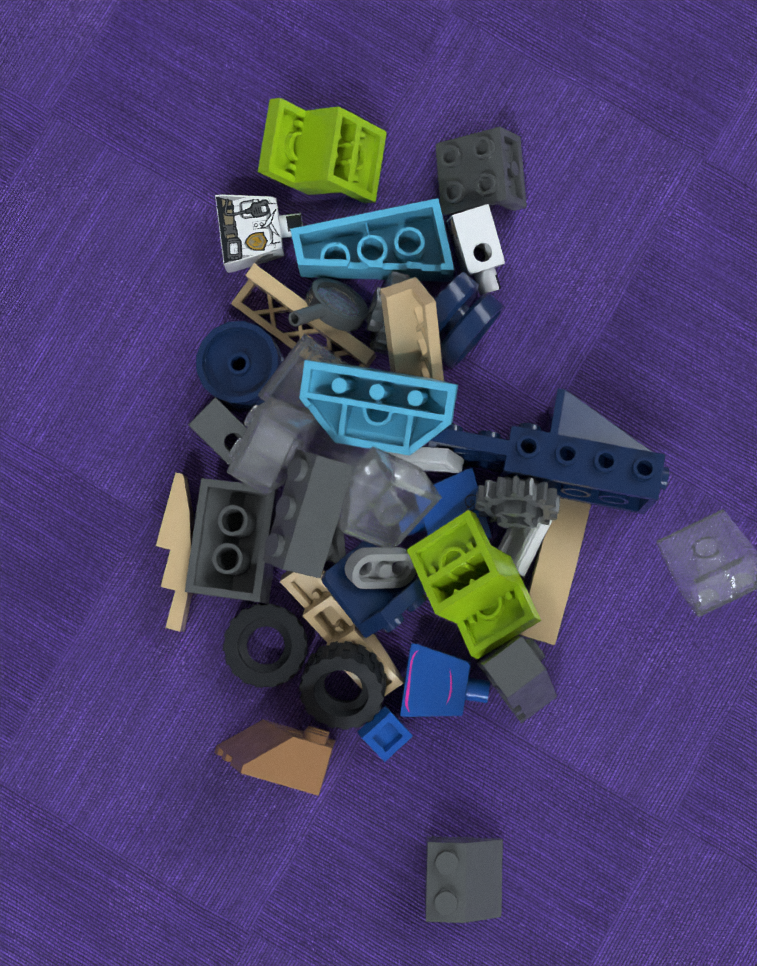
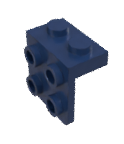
[321,539,428,639]

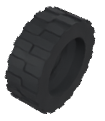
[223,604,308,688]
[299,641,387,730]

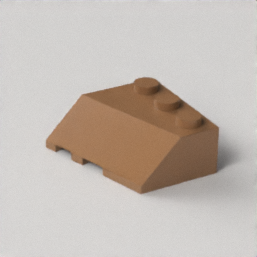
[214,719,336,796]

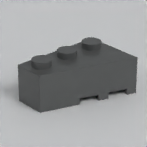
[477,636,557,724]

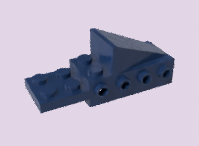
[428,388,669,514]

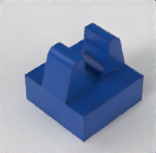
[357,706,413,762]

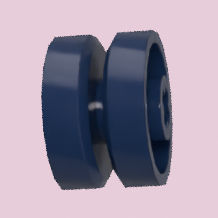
[434,272,505,369]
[196,321,286,412]

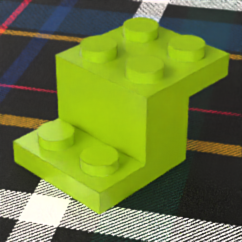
[258,98,387,203]
[407,510,542,659]

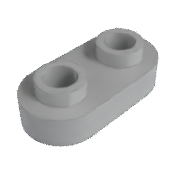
[345,547,417,589]

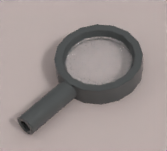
[288,278,368,332]

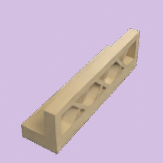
[231,263,376,368]
[380,277,444,381]

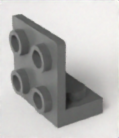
[436,127,527,216]

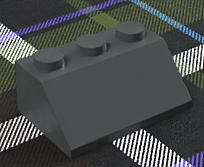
[262,449,354,578]
[185,478,283,604]

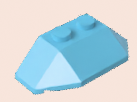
[299,360,458,456]

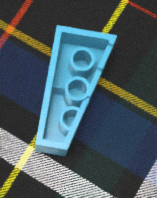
[290,198,454,282]

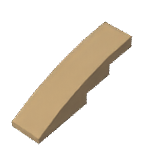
[156,472,194,632]
[519,498,591,645]
[280,569,404,696]

